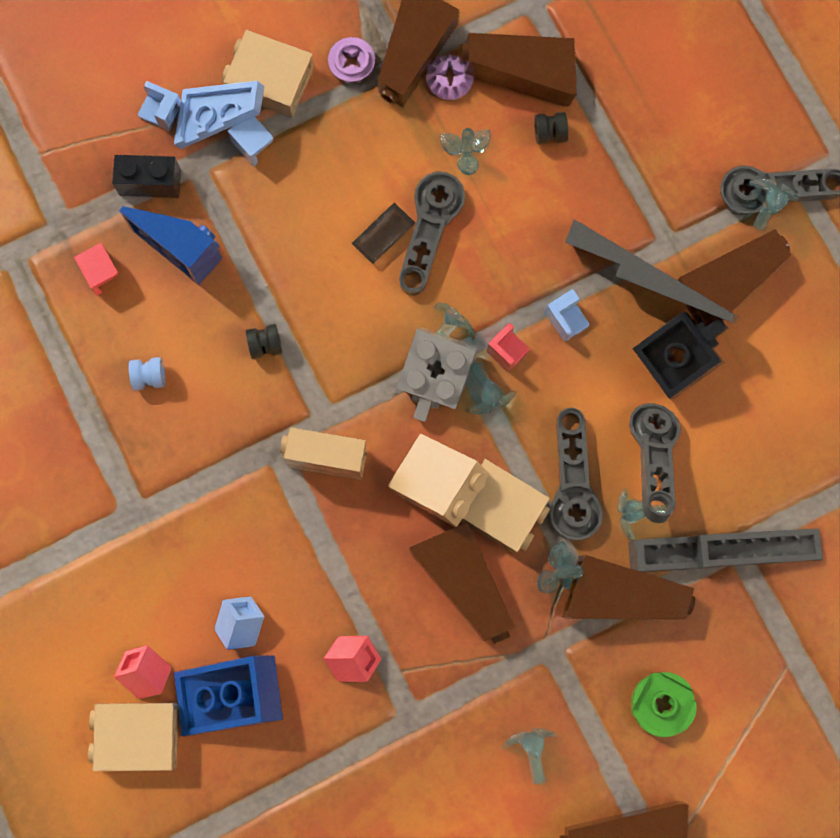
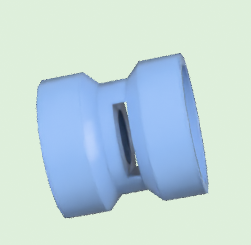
[129,357,166,391]

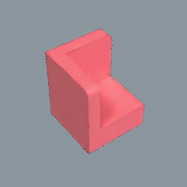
[74,243,118,296]
[487,323,530,373]
[324,636,382,682]
[114,645,171,699]

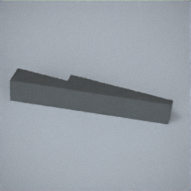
[565,219,738,323]
[628,528,823,573]

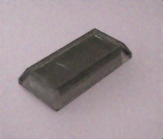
[352,202,416,264]

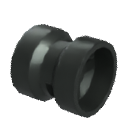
[534,112,568,144]
[246,324,282,360]

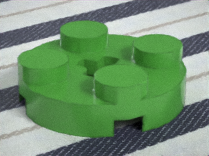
[631,672,697,737]

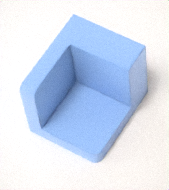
[138,81,181,131]
[228,117,273,167]
[544,289,589,342]
[215,597,265,650]

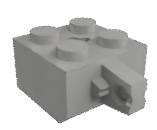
[397,327,478,422]

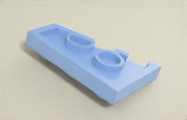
[174,81,264,149]

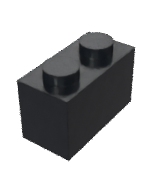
[112,155,181,198]

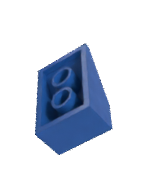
[119,206,222,285]
[174,655,283,737]

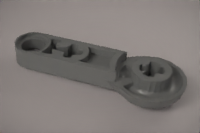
[720,166,840,215]
[399,171,465,295]
[629,403,681,523]
[550,407,603,540]

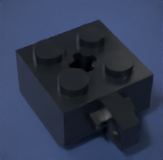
[632,311,728,399]

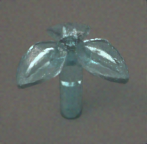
[439,128,491,176]
[749,179,800,230]
[434,303,475,341]
[466,362,517,415]
[617,488,667,541]
[537,541,583,593]
[503,728,557,784]

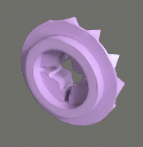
[328,37,375,84]
[426,53,473,100]

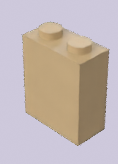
[222,30,314,118]
[280,427,368,481]
[388,433,490,527]
[461,459,550,554]
[88,703,178,771]

